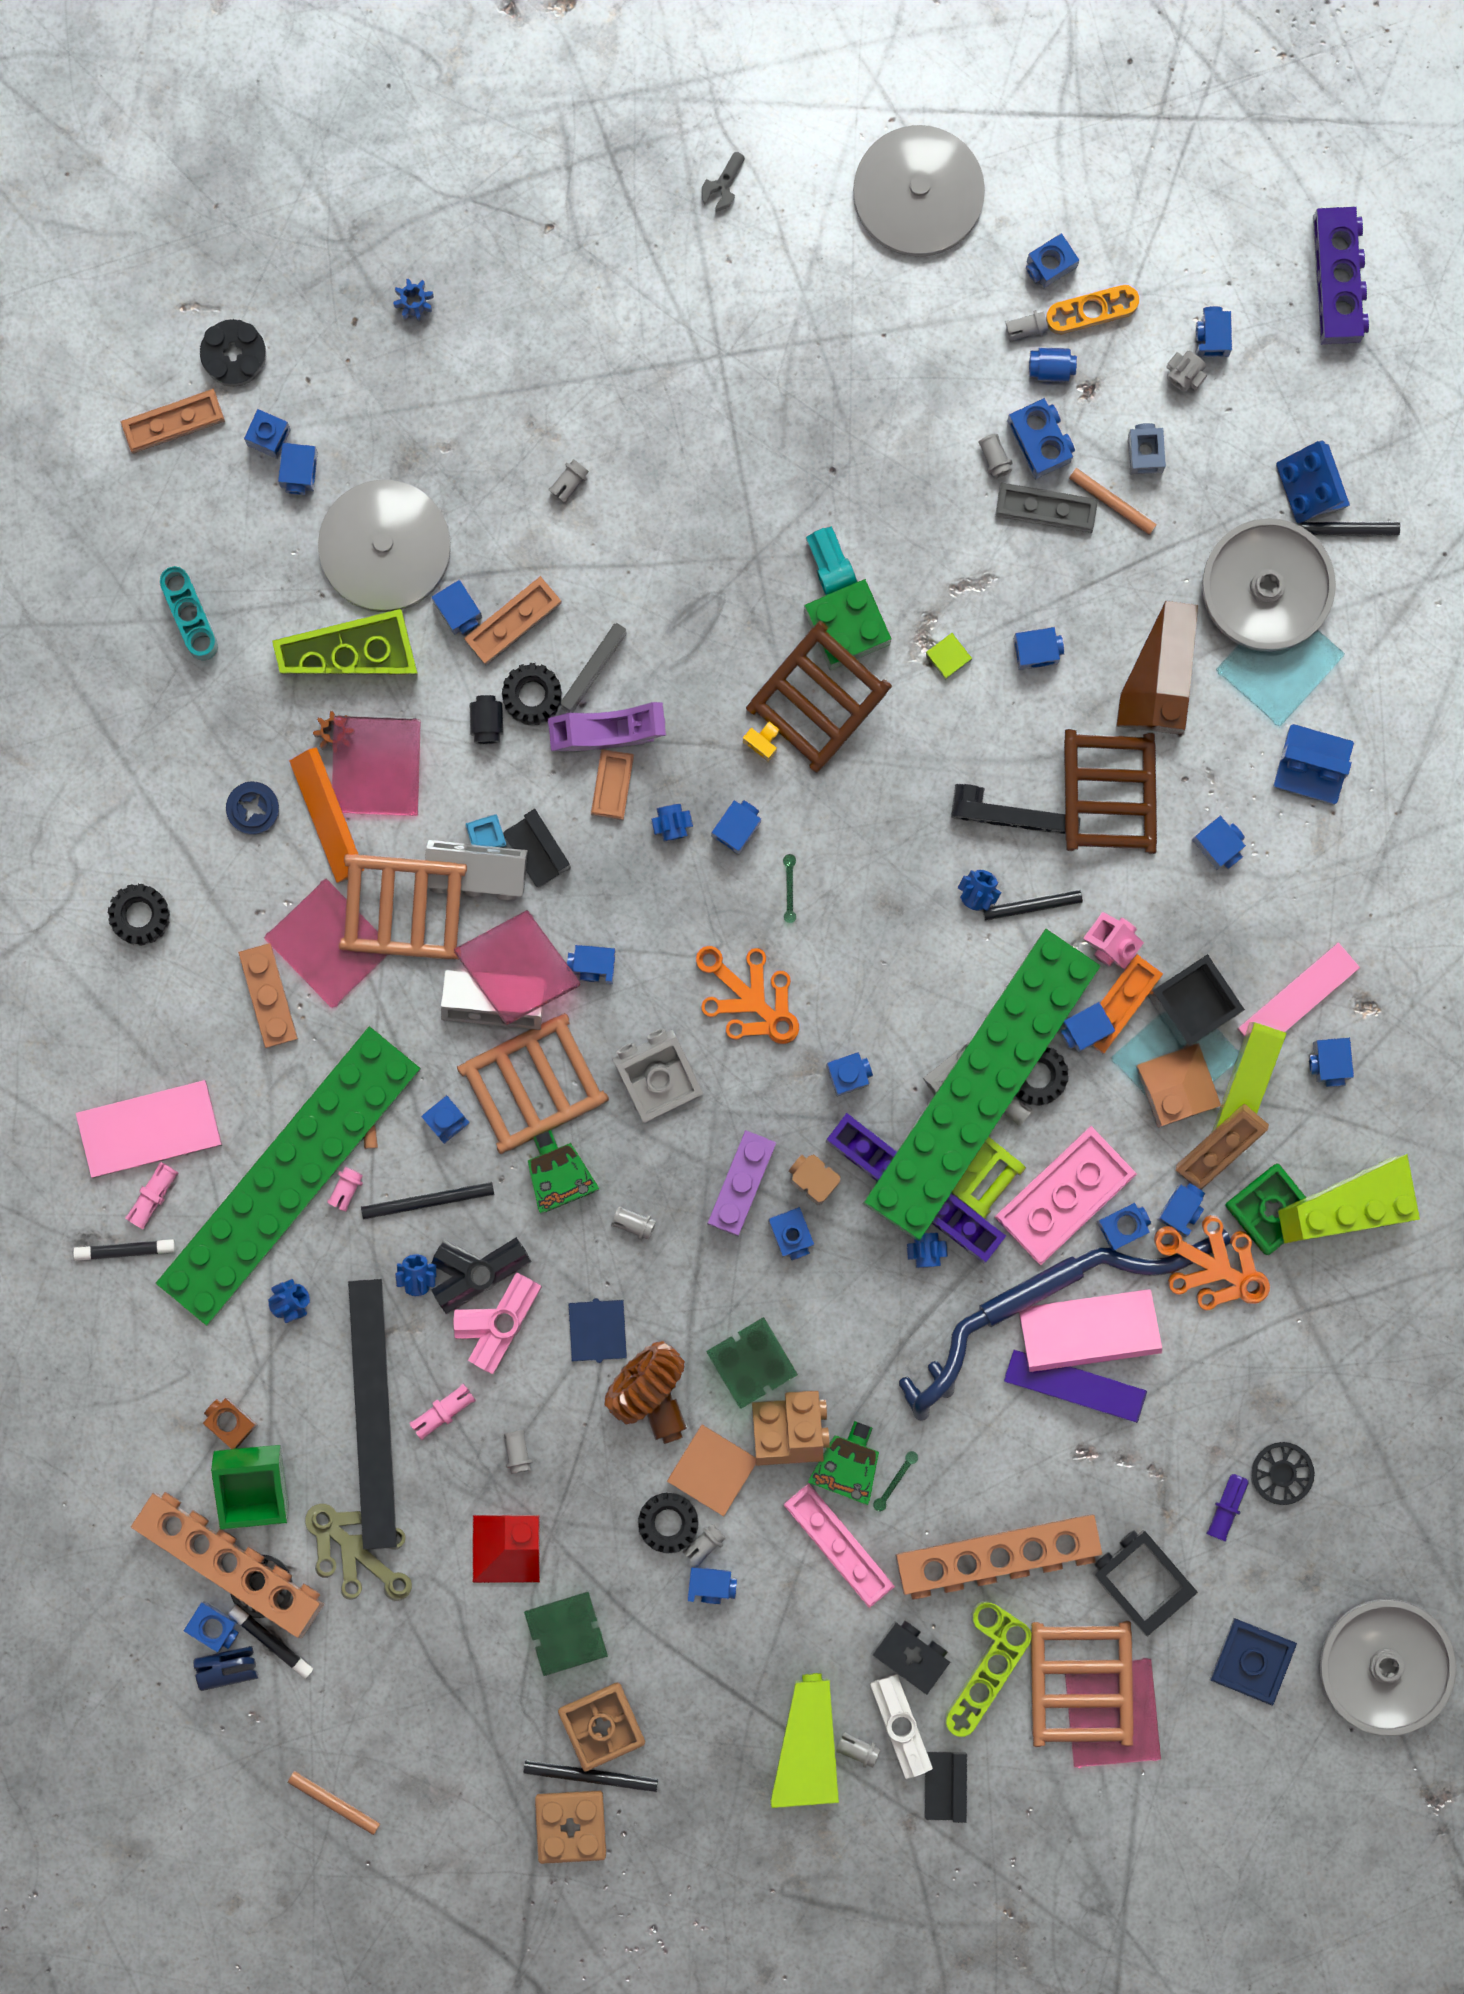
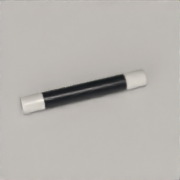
[74,1239,175,1261]
[228,1604,313,1679]

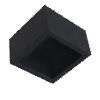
[1148,954,1245,1050]

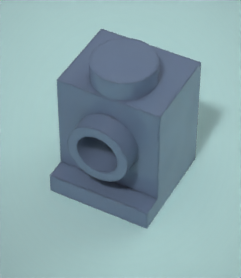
[1128,423,1166,475]

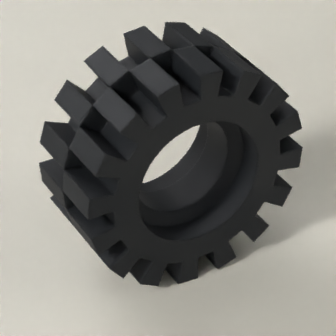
[502,663,562,725]
[107,883,170,946]
[1015,1047,1069,1106]
[638,1492,698,1554]

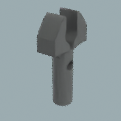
[702,152,745,212]

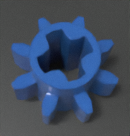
[393,278,434,321]
[651,804,693,841]
[958,870,1001,911]
[907,1233,948,1268]
[395,1254,437,1296]
[268,1279,310,1323]

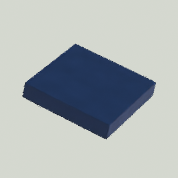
[1210,1618,1297,1706]

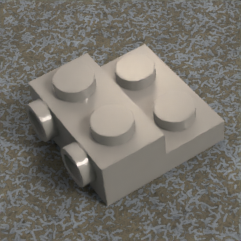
[613,1029,703,1123]

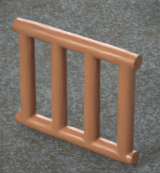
[339,854,467,960]
[457,1013,609,1154]
[1031,1621,1134,1747]

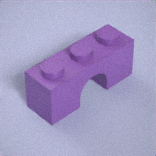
[707,1130,776,1237]

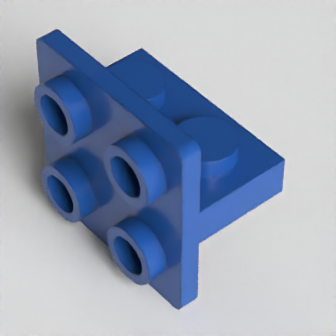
[1276,440,1350,523]
[1273,724,1354,805]

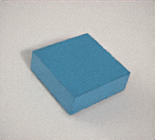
[465,814,507,848]

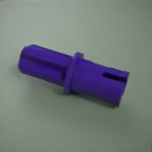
[1206,1474,1249,1542]

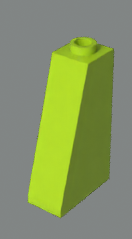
[1211,1022,1287,1133]
[770,1673,839,1808]

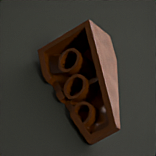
[1116,601,1198,735]

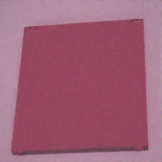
[332,715,421,816]
[264,878,390,1009]
[454,910,580,1025]
[1065,1658,1161,1768]

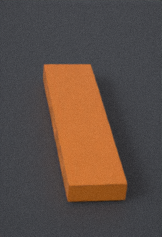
[289,747,364,883]

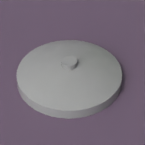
[853,125,985,257]
[318,480,451,612]
[1202,518,1336,651]
[1320,1599,1456,1736]

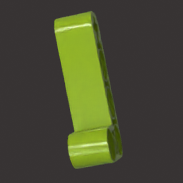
[945,1602,1031,1737]

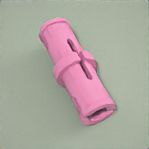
[125,1162,179,1229]
[409,1383,476,1440]

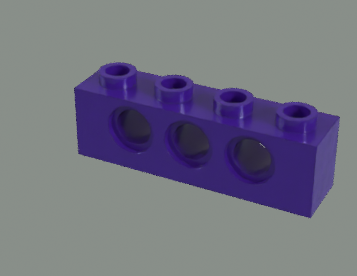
[1313,207,1369,345]

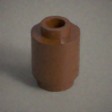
[647,1392,687,1444]

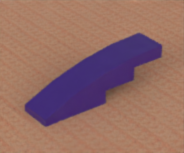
[1004,1350,1147,1423]

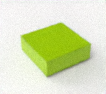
[926,633,972,680]

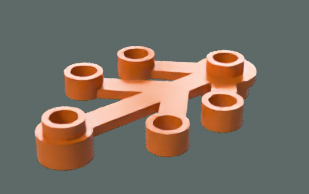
[696,946,799,1044]
[1154,1215,1270,1310]

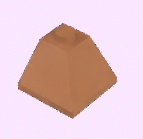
[1136,1043,1221,1128]

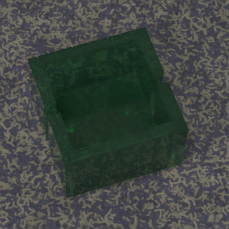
[706,1317,798,1409]
[524,1590,609,1676]

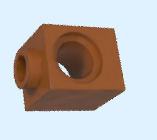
[203,1398,258,1449]

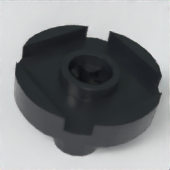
[200,319,267,387]

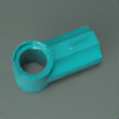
[806,526,857,595]

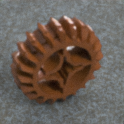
[604,1341,685,1425]

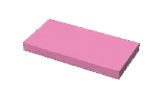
[76,1080,222,1178]
[994,1126,1137,1266]
[1019,1289,1162,1372]

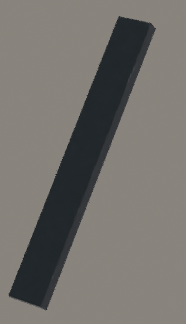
[348,1279,397,1550]

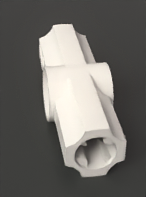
[870,1673,933,1779]

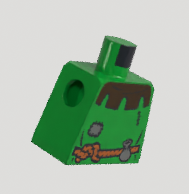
[528,1130,599,1214]
[808,1421,879,1505]

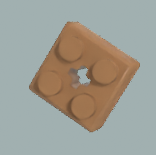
[558,1682,645,1771]
[535,1791,606,1864]

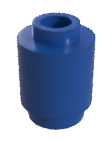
[1029,348,1077,382]

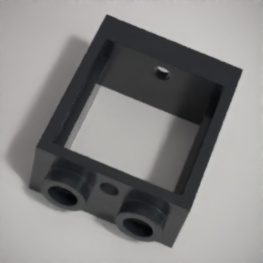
[1092,1530,1198,1637]

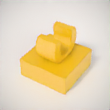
[743,722,779,762]

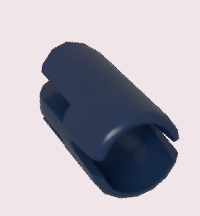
[193,1646,259,1691]

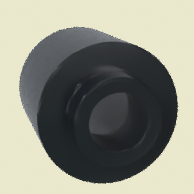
[469,695,503,744]

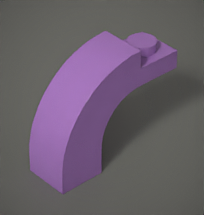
[548,702,666,751]

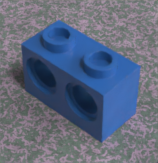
[1007,398,1075,479]

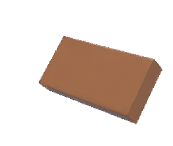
[591,749,634,820]

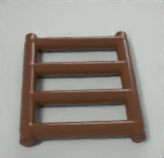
[746,621,892,773]
[1064,729,1157,854]

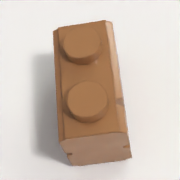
[788,1154,841,1206]

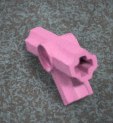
[454,1272,542,1374]

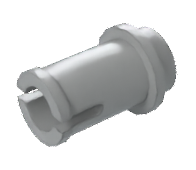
[1005,310,1049,342]
[978,434,1013,478]
[548,459,589,503]
[1004,1097,1032,1126]
[611,1206,656,1240]
[503,1430,533,1474]
[683,1524,726,1567]
[836,1732,881,1768]

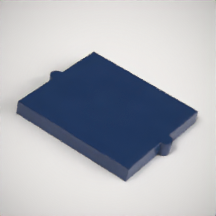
[568,1298,627,1363]

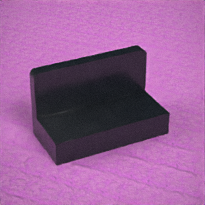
[503,809,571,888]
[924,1752,967,1823]

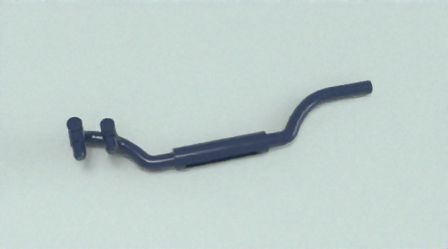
[899,1228,1230,1421]

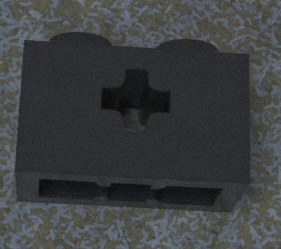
[871,1620,951,1695]

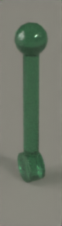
[783,854,797,923]
[873,1451,918,1512]

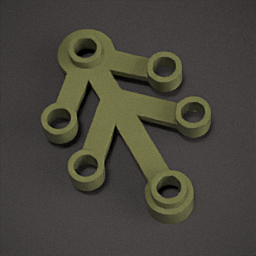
[305,1504,412,1601]

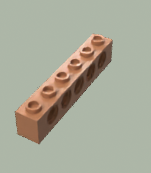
[131,1492,324,1638]
[895,1514,1103,1600]

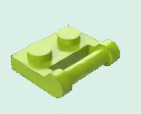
[951,1136,1026,1219]

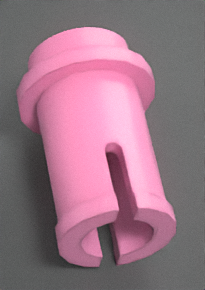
[327,1167,363,1212]

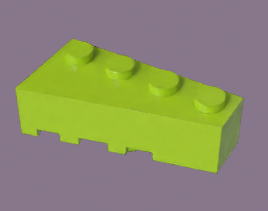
[272,609,418,674]
[1278,1154,1420,1244]

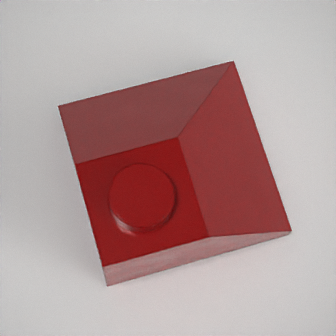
[473,1515,540,1583]

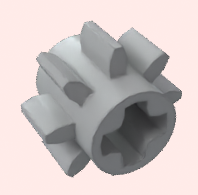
[1166,351,1207,392]

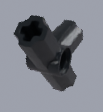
[431,1237,532,1315]

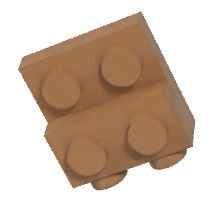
[752,1391,830,1466]

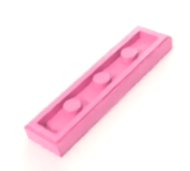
[1237,942,1360,1037]
[783,1483,895,1608]

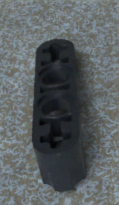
[951,784,1081,835]

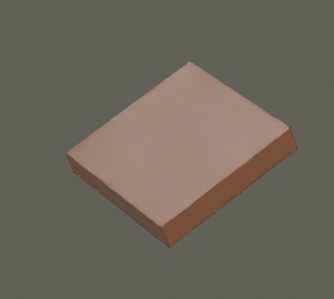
[667,1424,756,1517]

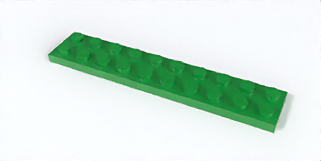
[863,929,1101,1241]
[156,1026,421,1326]

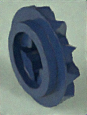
[226,781,279,835]

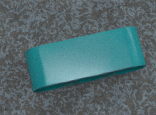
[160,566,218,661]

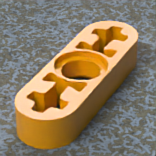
[1046,285,1139,335]

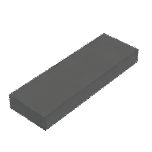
[995,482,1098,533]
[560,623,627,713]

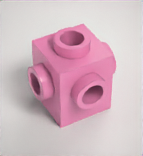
[1083,912,1144,969]

